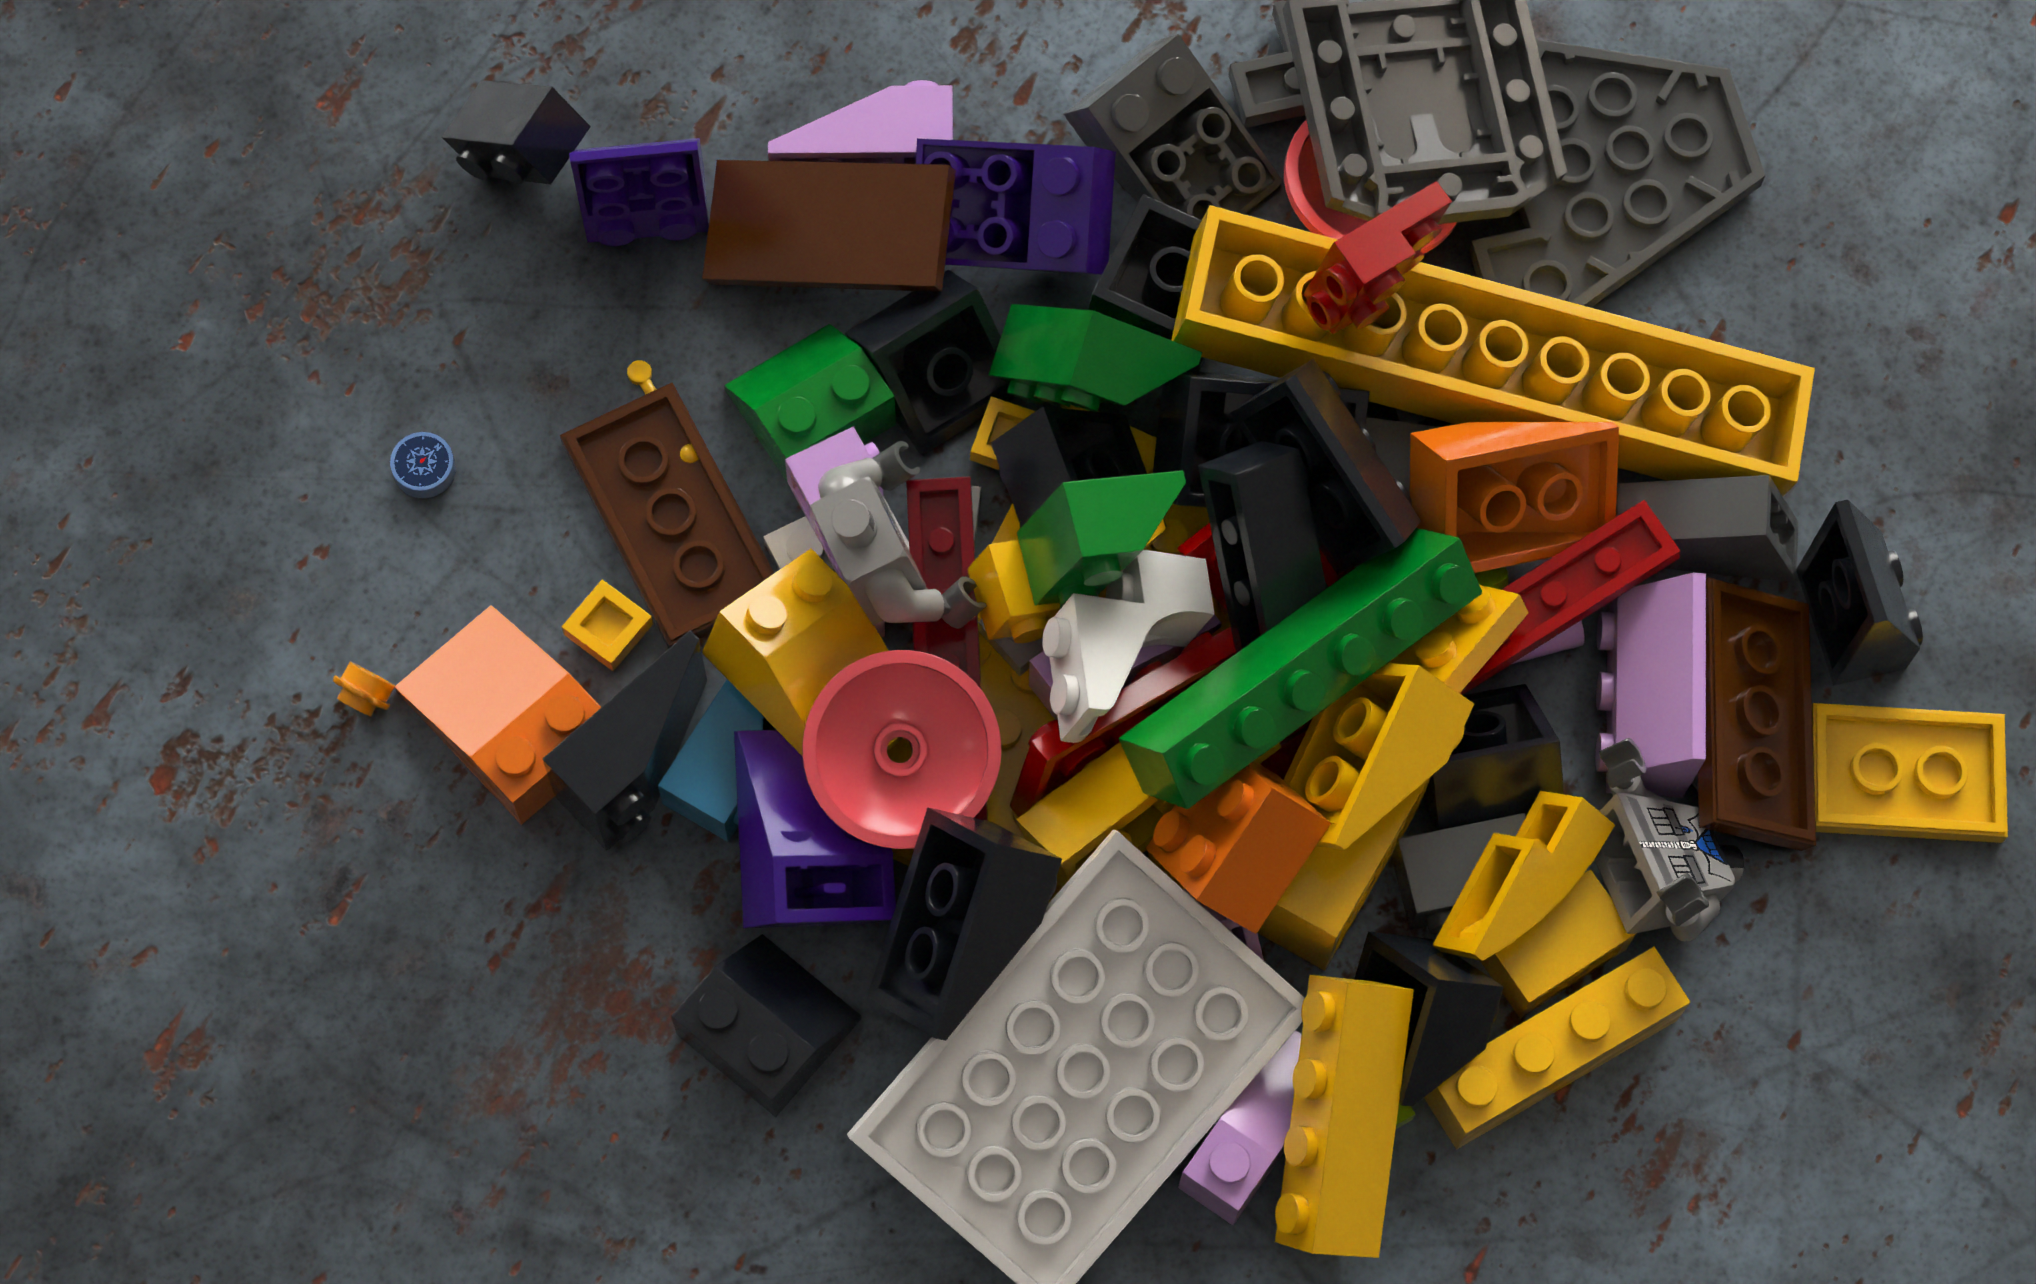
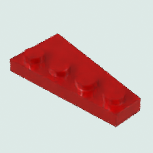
[1010,626,1237,817]

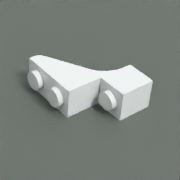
[1042,549,1214,743]

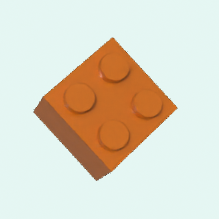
[1145,761,1331,934]

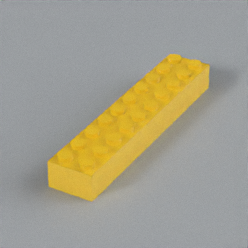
[1171,205,1815,496]

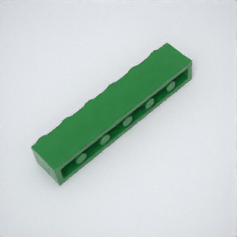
[1118,528,1482,809]

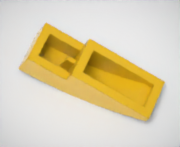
[1433,791,1615,961]

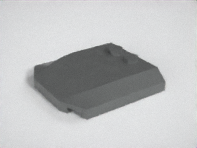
[1282,0,1567,224]

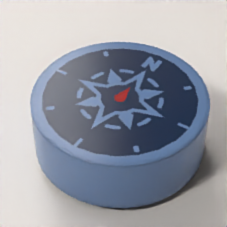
[390,432,456,498]

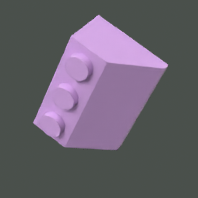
[1595,573,1706,798]

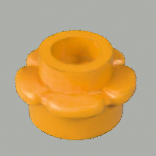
[333,662,395,717]

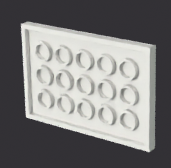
[847,829,1305,1284]

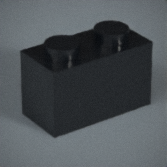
[442,80,591,185]

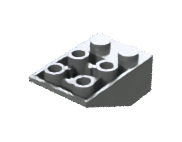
[1063,34,1284,220]

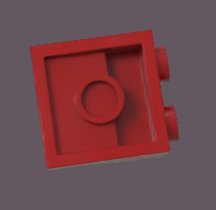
[1303,181,1452,335]

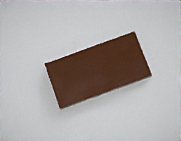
[702,160,956,292]
[560,382,774,648]
[1698,577,1816,851]

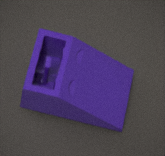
[569,138,709,246]
[916,138,1116,275]
[734,730,896,928]

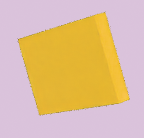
[1812,703,2008,843]

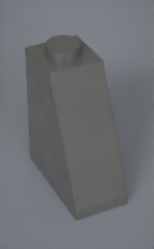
[1616,475,1799,581]

